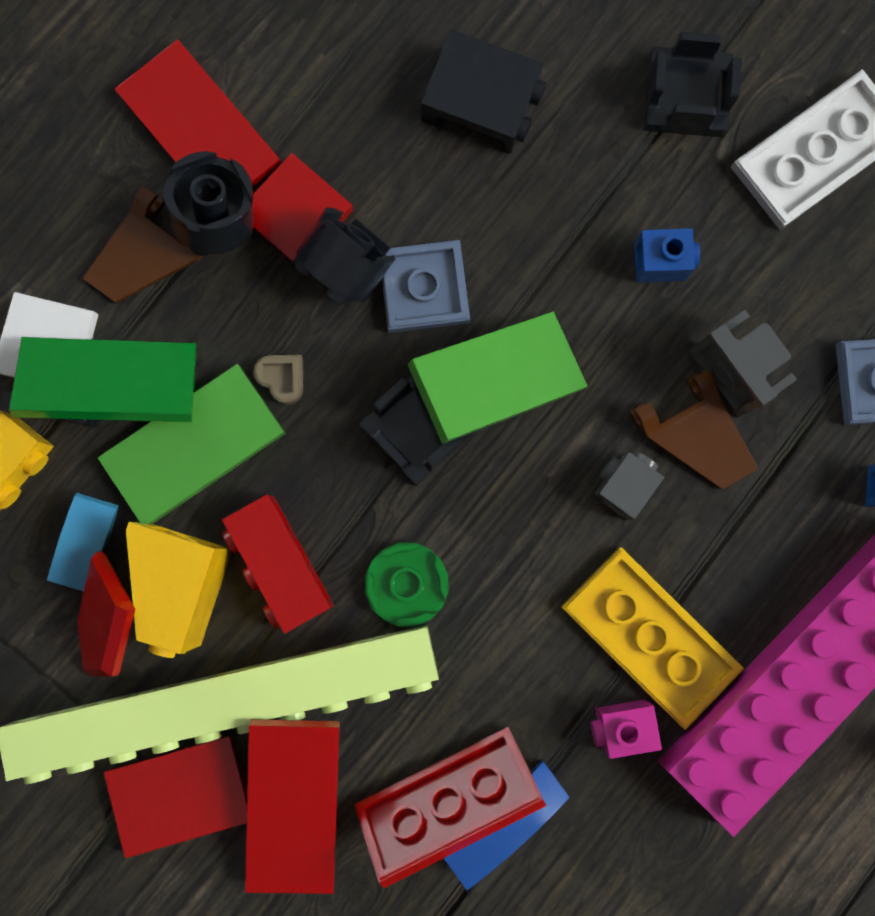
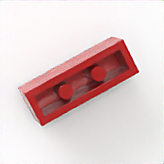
[222,494,334,634]

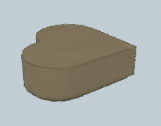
[253,355,303,405]

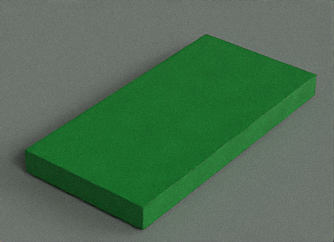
[9,337,197,422]

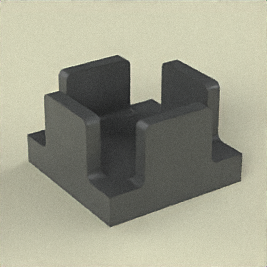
[688,310,797,417]

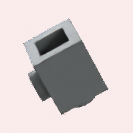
[593,452,665,520]

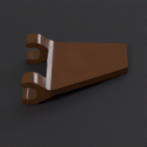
[83,186,203,303]
[629,370,758,489]

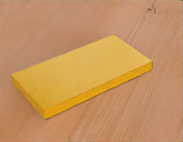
[561,547,744,730]

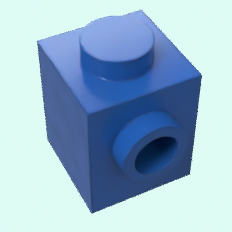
[634,228,700,283]

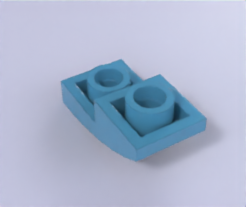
[47,493,119,591]

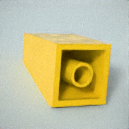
[126,522,232,658]

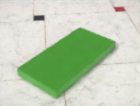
[407,312,588,444]
[98,364,286,524]

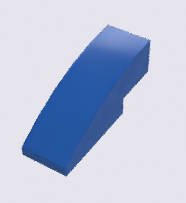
[444,760,570,891]

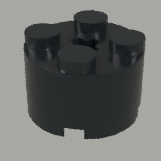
[163,151,254,256]
[293,207,395,305]

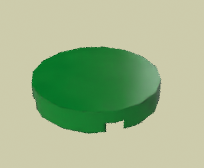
[365,543,448,627]

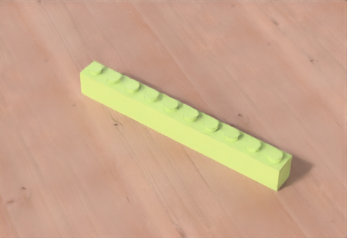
[0,625,439,784]

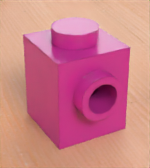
[591,699,662,759]

